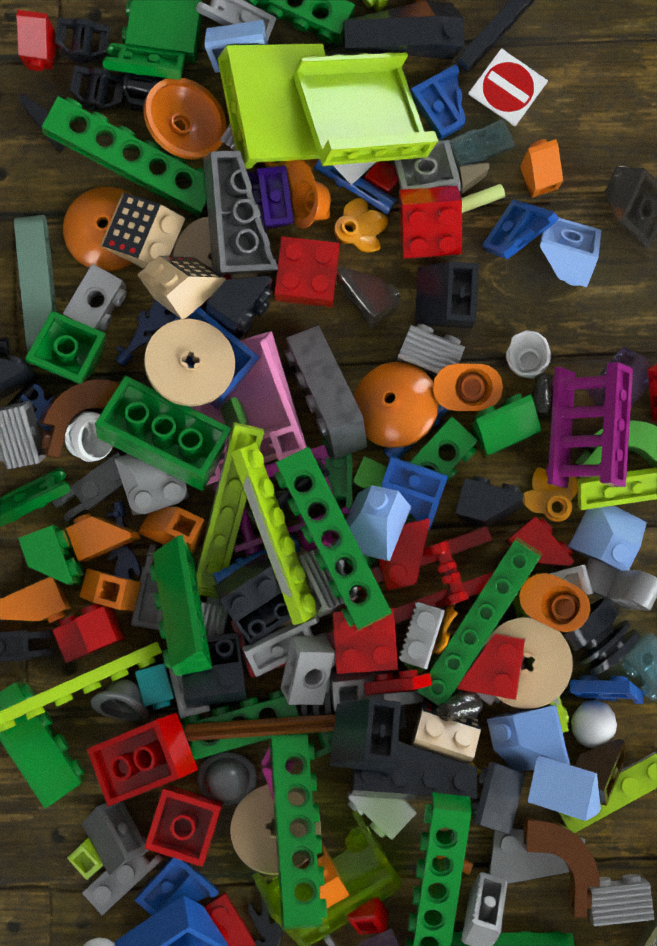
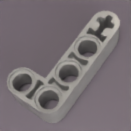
[585,558,657,611]

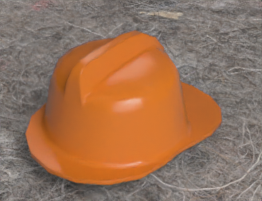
[286,160,331,229]
[433,364,503,411]
[519,573,590,632]

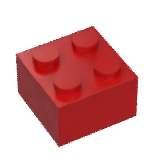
[399,186,462,259]
[275,236,340,308]
[333,608,398,674]
[144,784,224,867]

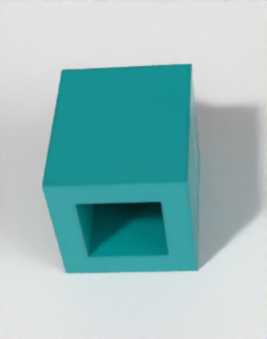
[135,663,175,710]

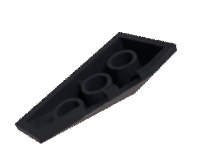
[343,0,464,59]

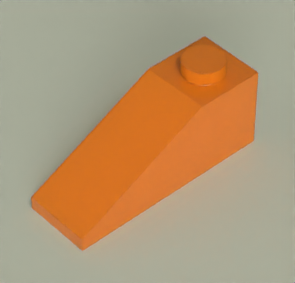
[0,577,72,624]

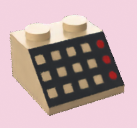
[100,193,185,269]
[138,256,226,319]
[410,696,481,765]

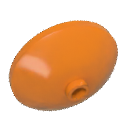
[144,78,226,160]
[63,187,132,272]
[354,362,439,448]

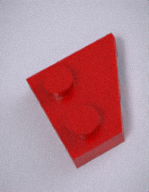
[379,518,430,591]
[458,633,526,700]
[364,669,432,695]
[204,892,256,946]

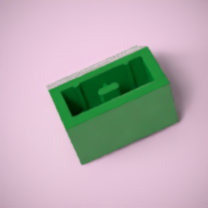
[470,393,541,458]
[18,525,85,585]

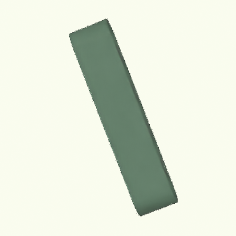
[14,215,57,352]

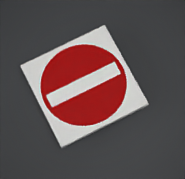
[468,48,548,127]

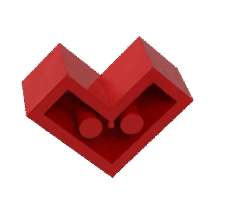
[53,603,126,663]

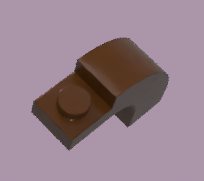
[38,380,120,458]
[522,816,600,918]

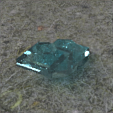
[449,118,516,167]

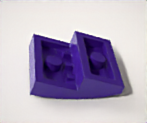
[247,166,294,230]

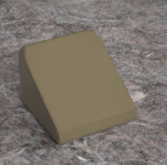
[458,163,489,195]

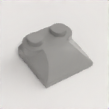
[394,139,461,191]
[114,454,189,515]

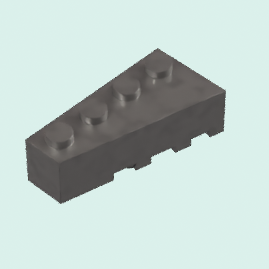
[203,151,278,275]
[284,325,367,460]

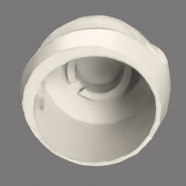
[64,411,113,462]

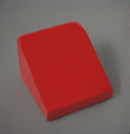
[365,161,399,195]
[347,897,389,935]

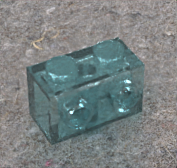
[621,633,657,701]

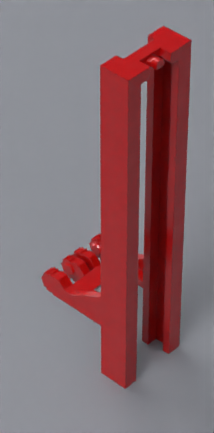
[231,526,494,678]

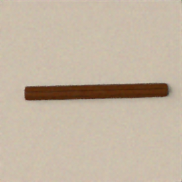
[185,714,335,741]

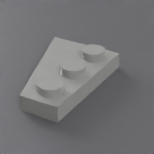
[488,827,585,884]

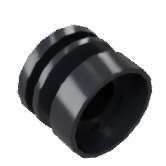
[561,596,641,676]

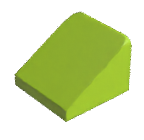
[67,837,103,880]

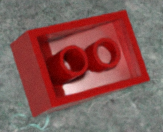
[87,712,198,806]

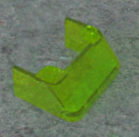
[252,810,402,946]

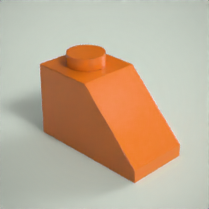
[66,514,140,561]

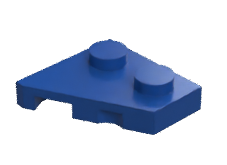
[410,64,466,140]
[482,199,559,259]
[381,456,448,531]
[570,675,644,704]
[135,857,219,915]

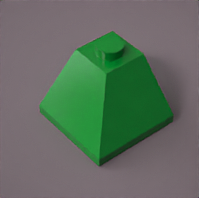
[25,311,106,384]

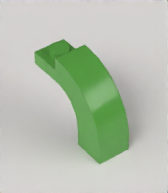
[575,421,657,478]

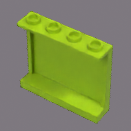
[217,44,327,169]
[293,52,438,166]

